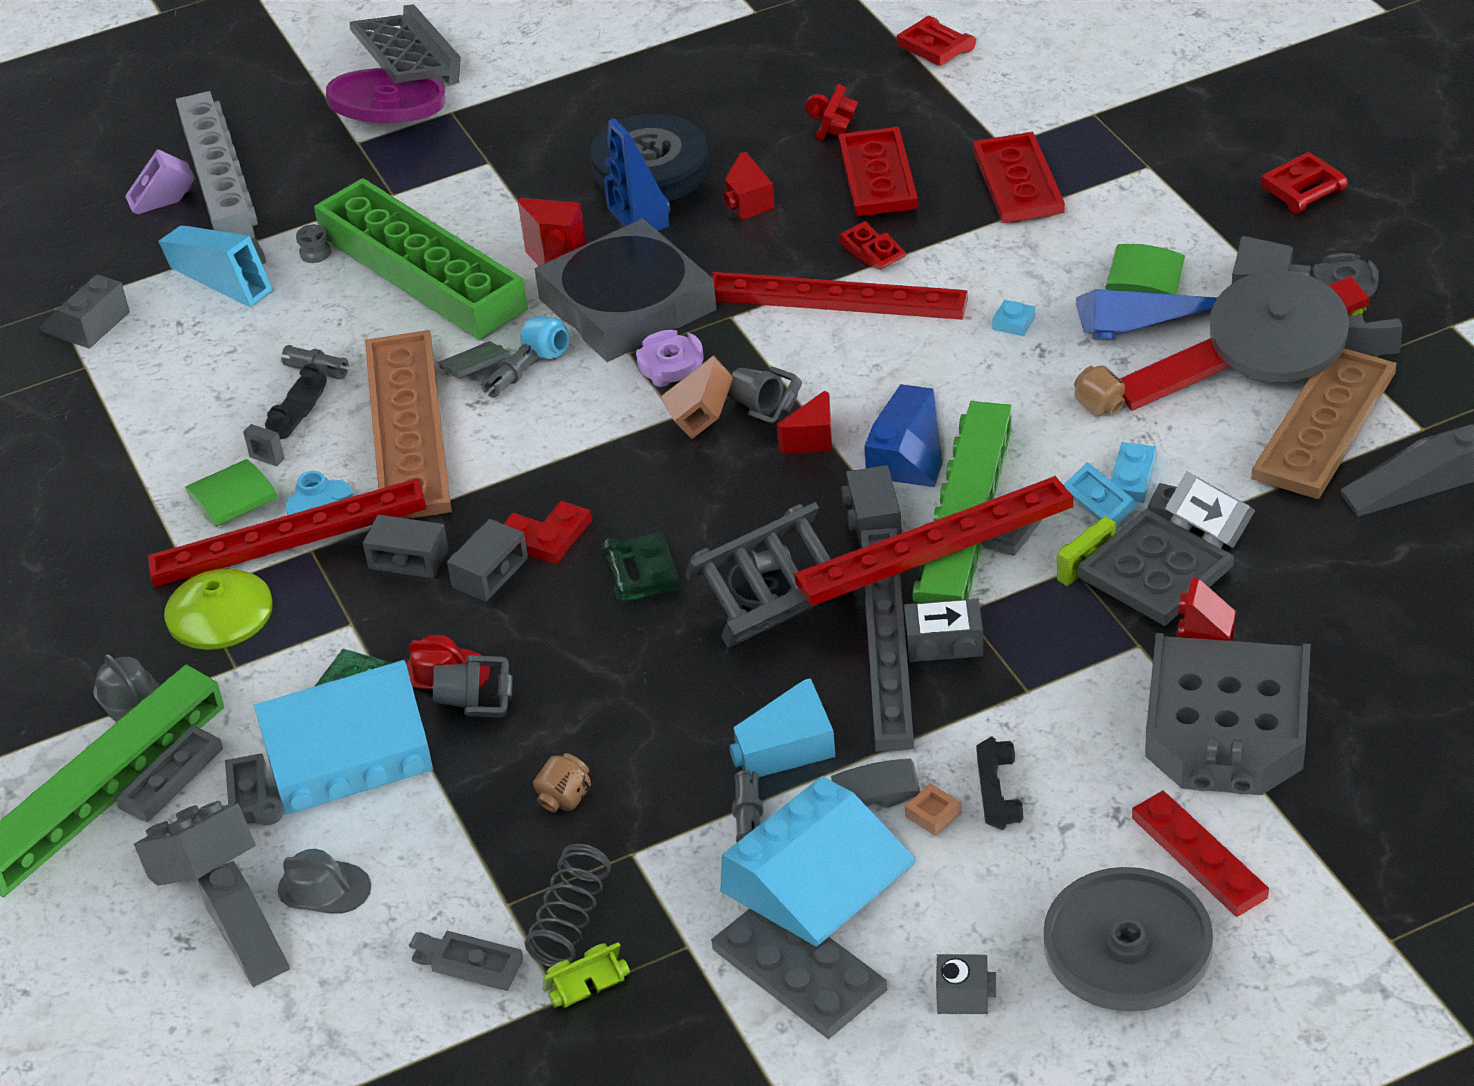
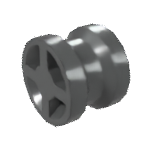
[296,224,331,263]

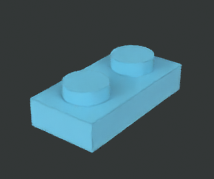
[1111,442,1156,503]
[1063,462,1137,526]

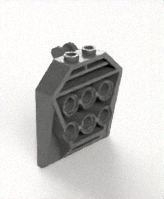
[1145,633,1311,795]

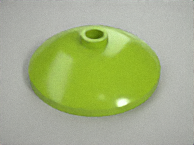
[164,568,273,650]

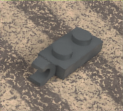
[409,931,523,991]

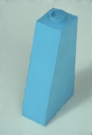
[158,225,273,307]

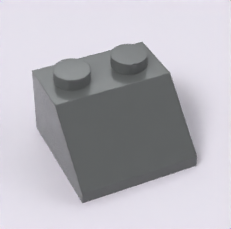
[39,274,130,349]

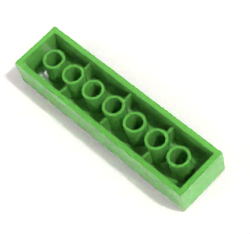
[314,178,528,340]

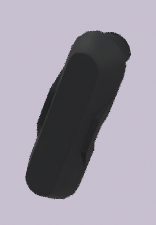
[265,363,327,439]
[976,736,1023,830]

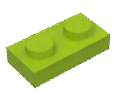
[1056,516,1116,586]

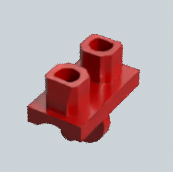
[805,84,858,141]

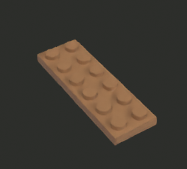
[1251,348,1396,499]

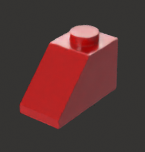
[723,152,775,220]

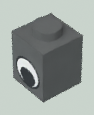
[936,954,996,1014]

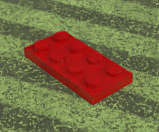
[838,127,918,216]
[973,131,1065,223]

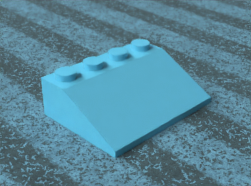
[254,660,433,815]
[720,776,915,947]

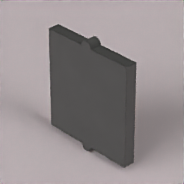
[438,341,510,378]

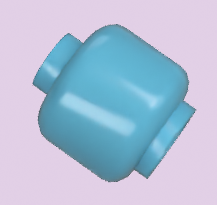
[520,316,570,360]

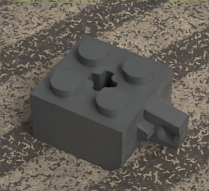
[134,801,256,886]

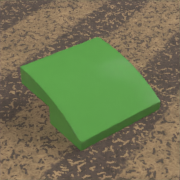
[1105,244,1185,295]
[185,459,278,526]

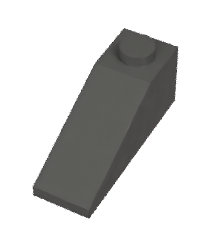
[197,860,290,987]

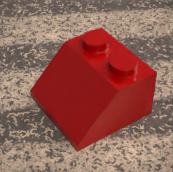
[518,198,586,266]

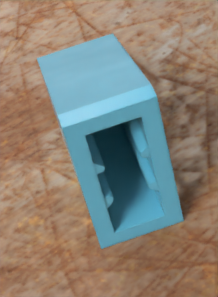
[729,678,835,780]

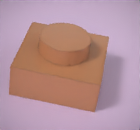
[904,783,961,836]

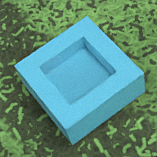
[992,300,1035,336]

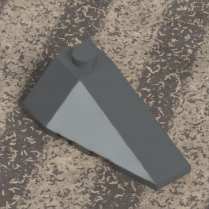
[1341,424,1474,517]

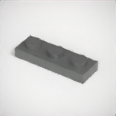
[116,725,223,823]

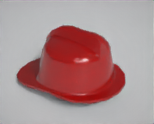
[406,634,490,690]

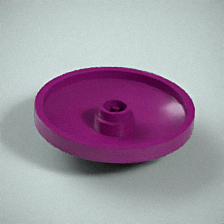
[326,68,445,123]

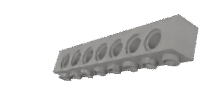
[176,91,258,239]

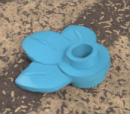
[286,471,354,515]

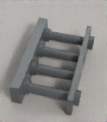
[685,502,831,648]

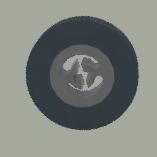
[590,114,708,201]

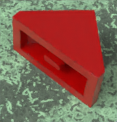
[776,390,832,454]

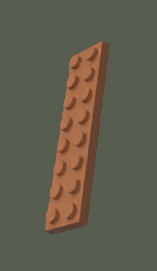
[365,330,452,519]

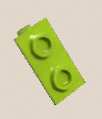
[542,942,630,1008]

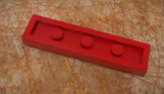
[1132,790,1269,917]

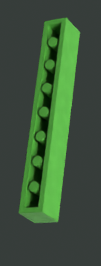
[913,401,1012,603]
[0,664,225,898]

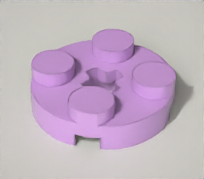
[636,330,703,387]

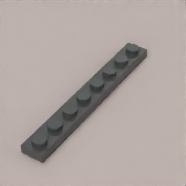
[861,528,914,752]

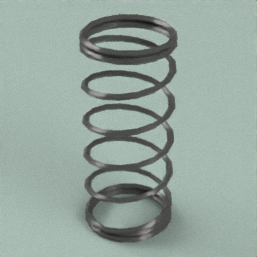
[524,843,611,967]

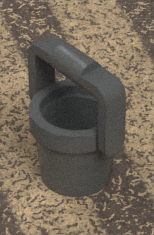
[728,366,802,427]
[432,655,513,717]

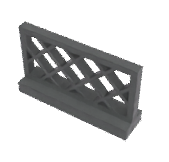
[350,4,461,85]

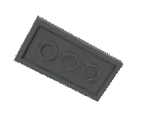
[711,909,887,1040]

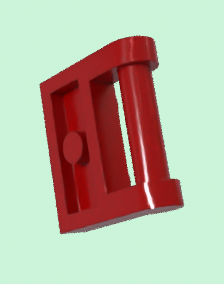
[897,16,976,66]
[1261,152,1348,214]

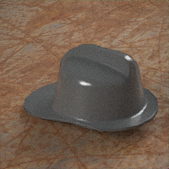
[93,654,160,722]
[278,848,371,913]

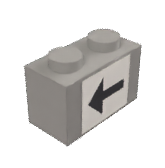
[1165,471,1256,549]

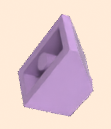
[125,149,195,214]

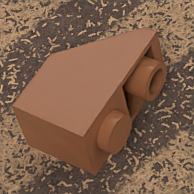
[660,355,733,439]

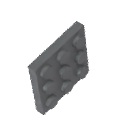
[1077,509,1234,626]

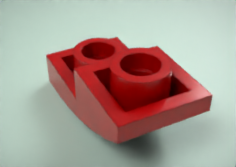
[839,221,906,270]

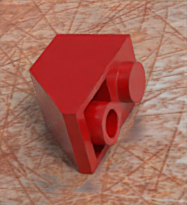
[1177,578,1236,641]

